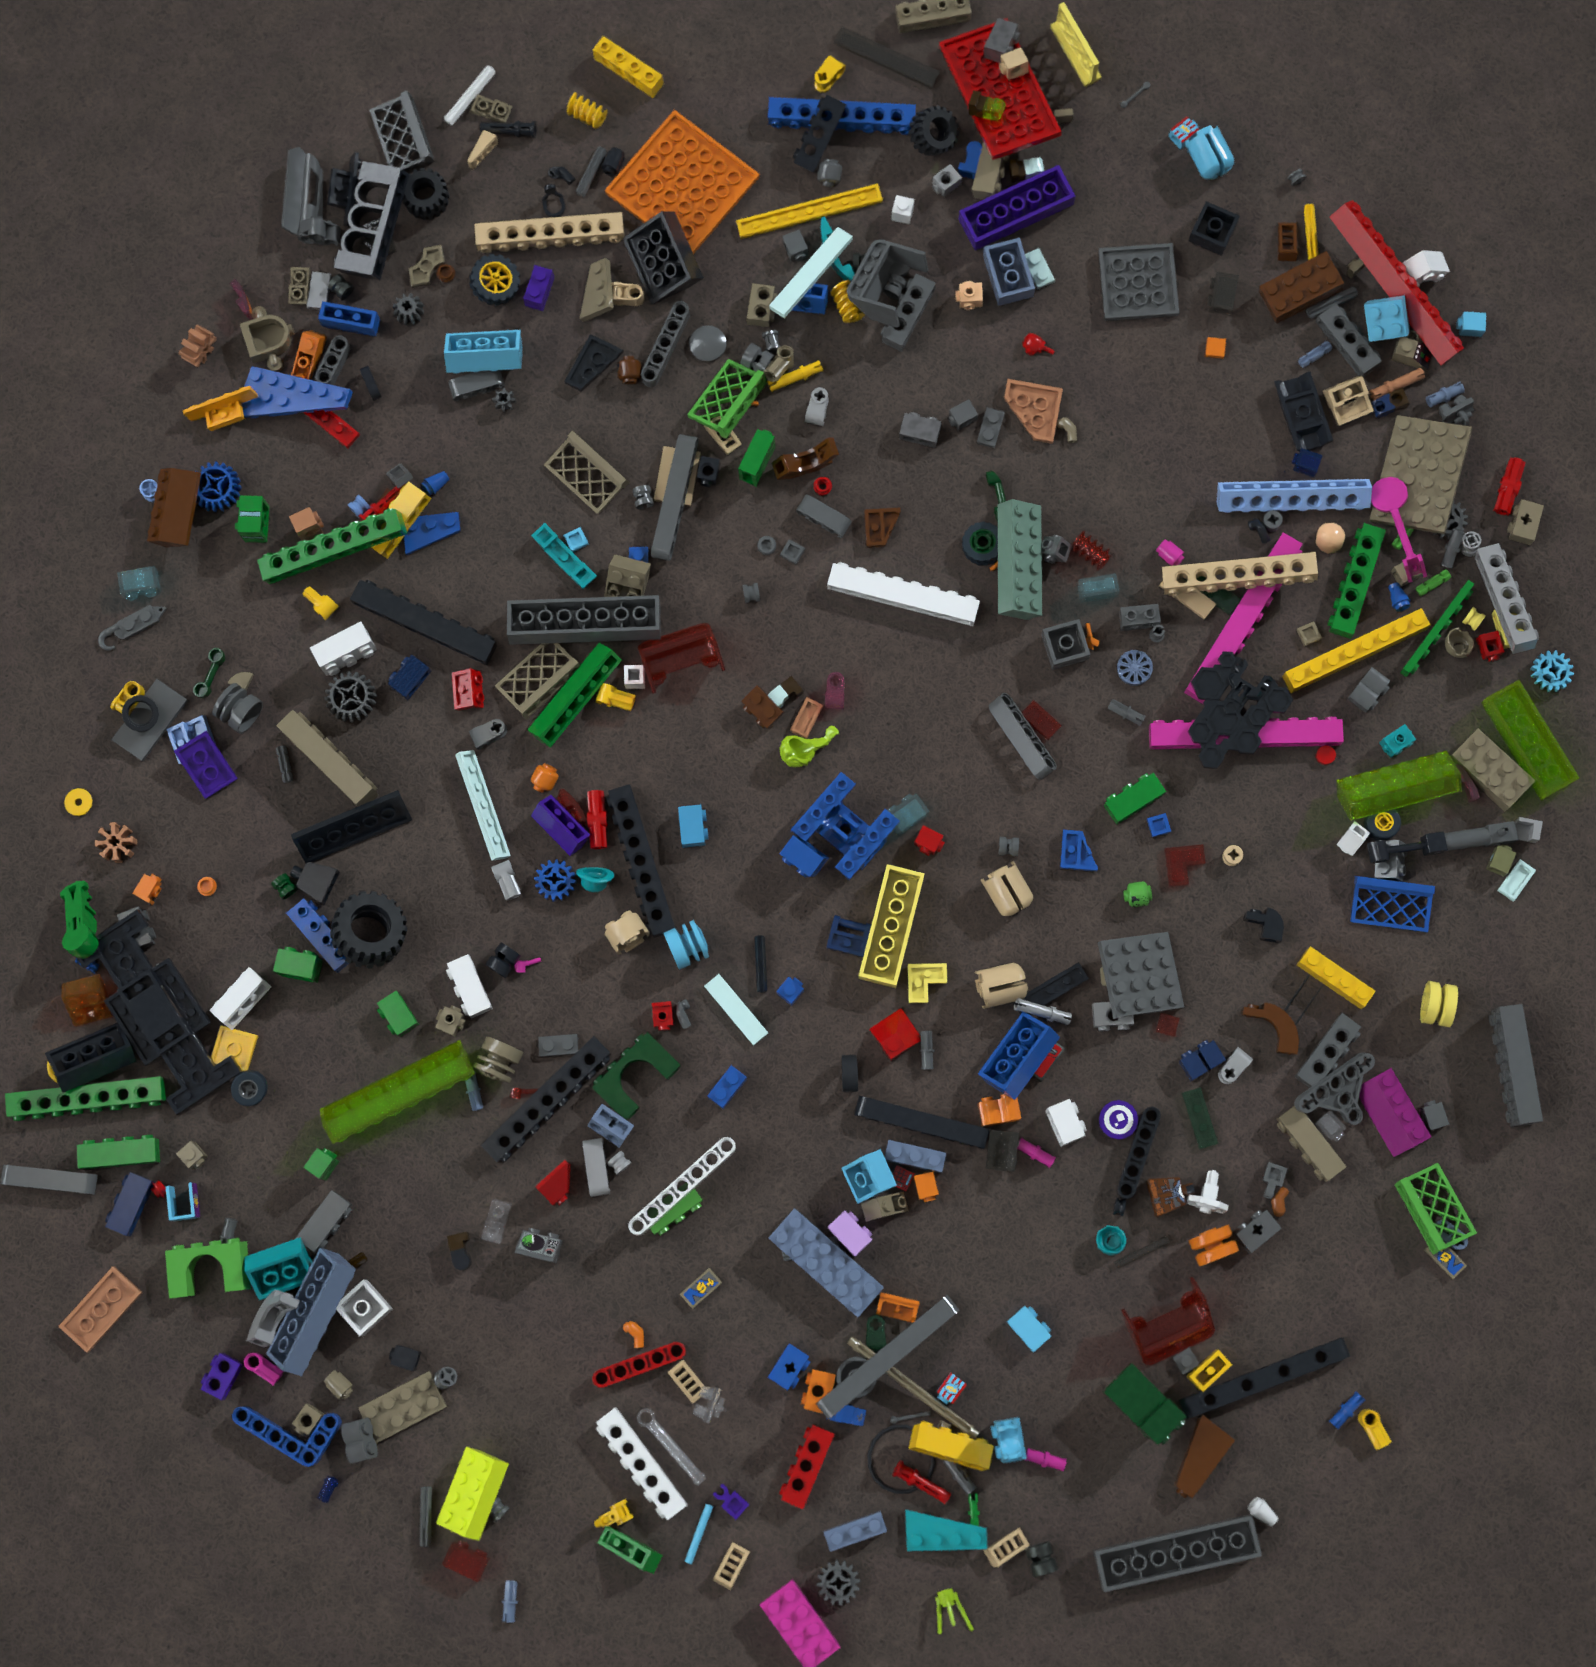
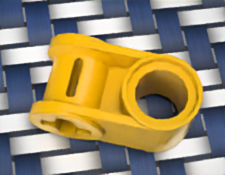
[815,56,846,93]
[110,681,145,715]

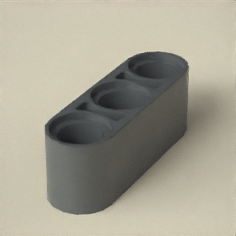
[315,336,351,385]
[448,370,505,401]
[796,495,852,538]

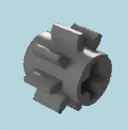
[492,388,516,413]

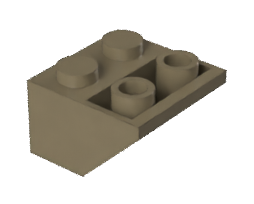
[604,555,651,597]

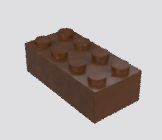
[1259,251,1344,324]

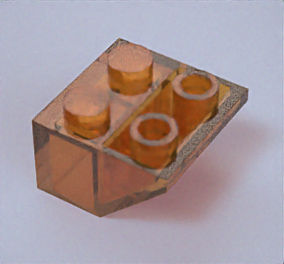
[61,974,112,1027]

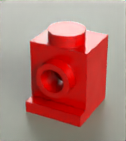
[1476,631,1504,662]
[651,1001,674,1031]

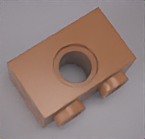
[289,507,324,541]

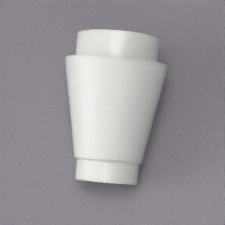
[1248,1497,1278,1527]

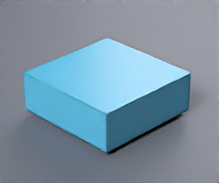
[564,527,589,552]

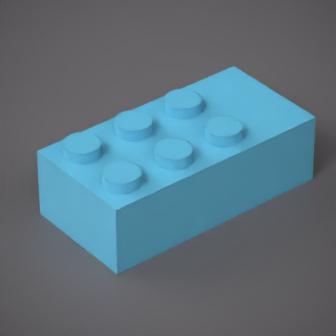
[444,330,523,373]

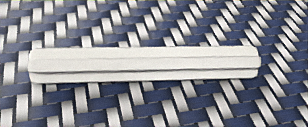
[444,66,495,125]

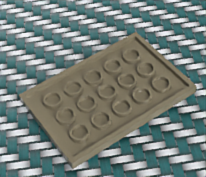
[1370,415,1472,535]

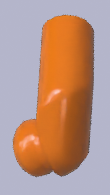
[623,1321,644,1348]

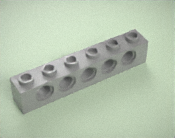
[1475,543,1539,654]

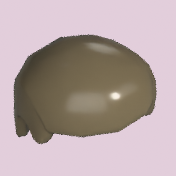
[1445,628,1474,658]

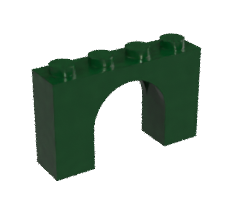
[592,1032,681,1121]

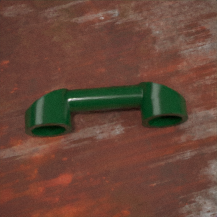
[986,471,1006,522]
[193,648,225,698]

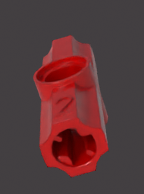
[1493,457,1526,516]
[587,790,608,849]

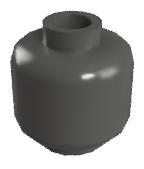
[817,159,842,187]

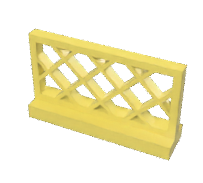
[1050,2,1101,87]

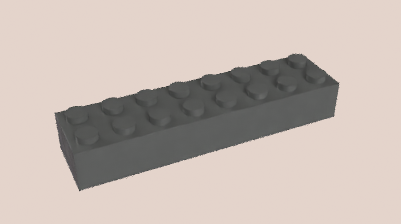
[507,595,661,645]
[1093,1514,1262,1592]

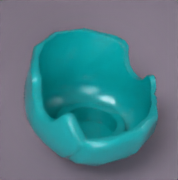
[1096,1225,1127,1256]

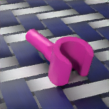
[515,957,541,972]

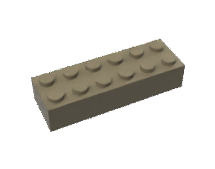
[276,710,378,806]

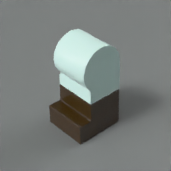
[1009,157,1044,182]
[768,676,804,708]

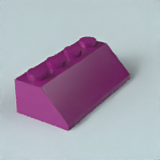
[1359,1068,1431,1157]

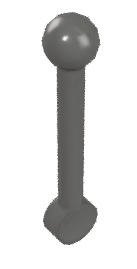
[1120,81,1150,108]
[890,1411,931,1424]

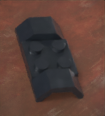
[1274,371,1333,452]

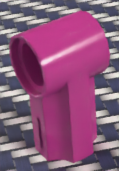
[244,1353,284,1386]

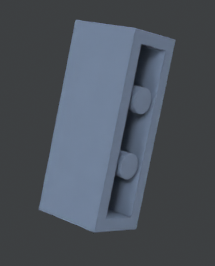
[885,1140,946,1173]
[824,1511,887,1552]

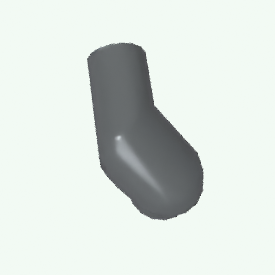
[676,999,692,1029]

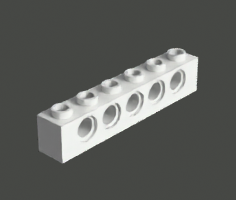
[596,1407,688,1520]

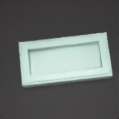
[1497,859,1536,902]

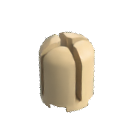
[981,861,1033,916]
[975,963,1028,1009]

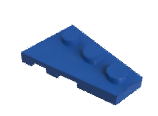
[404,512,461,556]

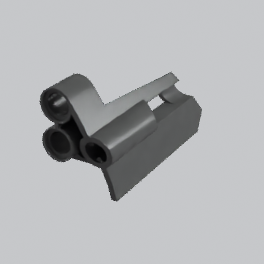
[281,147,341,246]

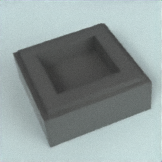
[780,539,805,565]

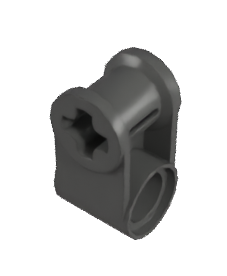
[469,719,507,749]

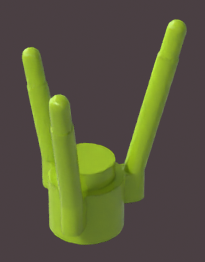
[935,1588,973,1634]

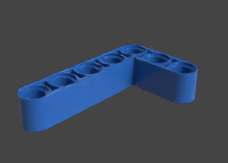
[232,1406,341,1467]

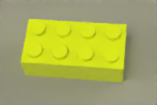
[436,1447,509,1540]

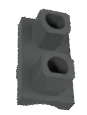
[1439,395,1474,426]

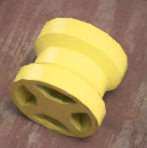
[1462,607,1486,631]

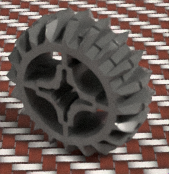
[325,671,377,723]

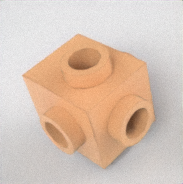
[955,281,983,310]

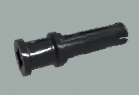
[480,121,537,138]

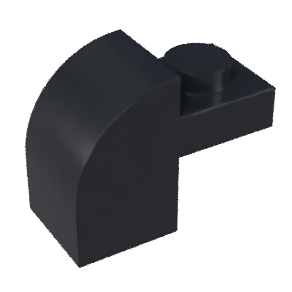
[1243,907,1284,943]

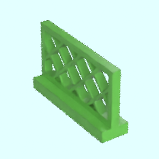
[687,359,767,439]
[1395,1163,1477,1255]

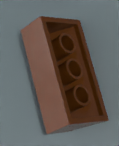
[147,468,201,547]

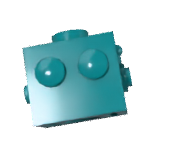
[1380,724,1416,758]

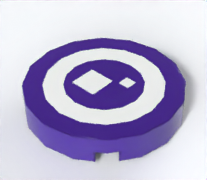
[1099,1100,1138,1140]

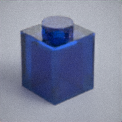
[1291,448,1323,478]

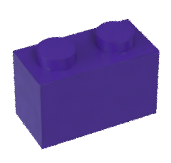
[523,265,554,311]

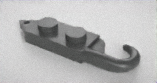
[98,605,167,651]

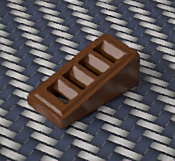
[1278,223,1298,261]

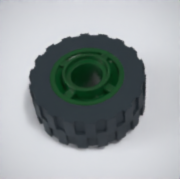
[962,522,998,566]

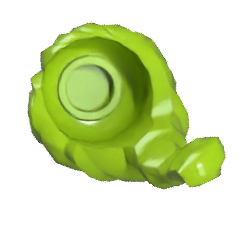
[780,726,839,767]

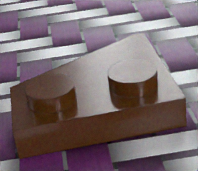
[864,508,901,548]

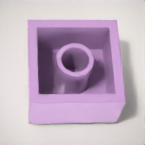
[828,1211,872,1257]

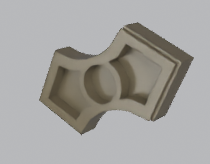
[408,245,445,288]

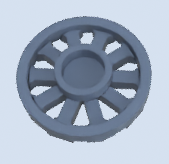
[1117,650,1153,686]

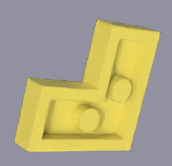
[908,963,947,1003]

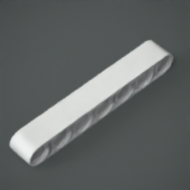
[629,1137,736,1236]

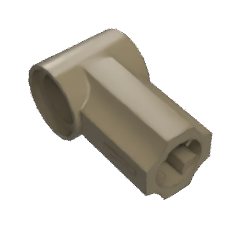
[764,345,794,383]

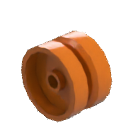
[1188,1224,1239,1266]

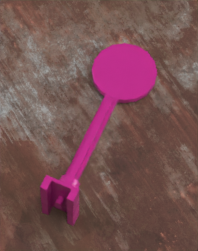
[1371,477,1427,583]

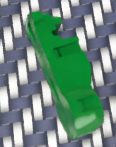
[60,881,98,959]

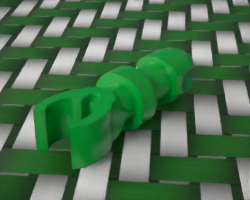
[968,1492,980,1526]

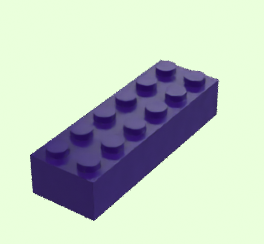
[958,165,1075,250]

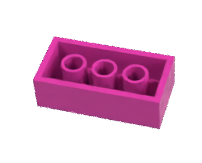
[760,1578,840,1667]

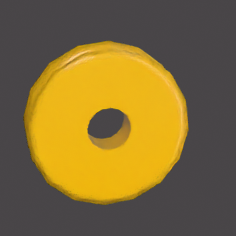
[64,788,92,816]

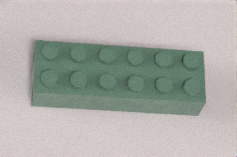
[998,499,1042,620]

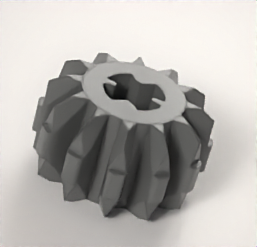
[393,293,424,326]

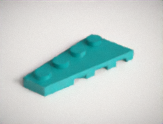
[905,1509,988,1551]

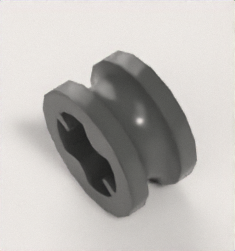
[1288,169,1306,186]

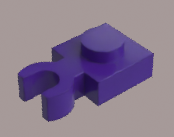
[713,1484,749,1520]

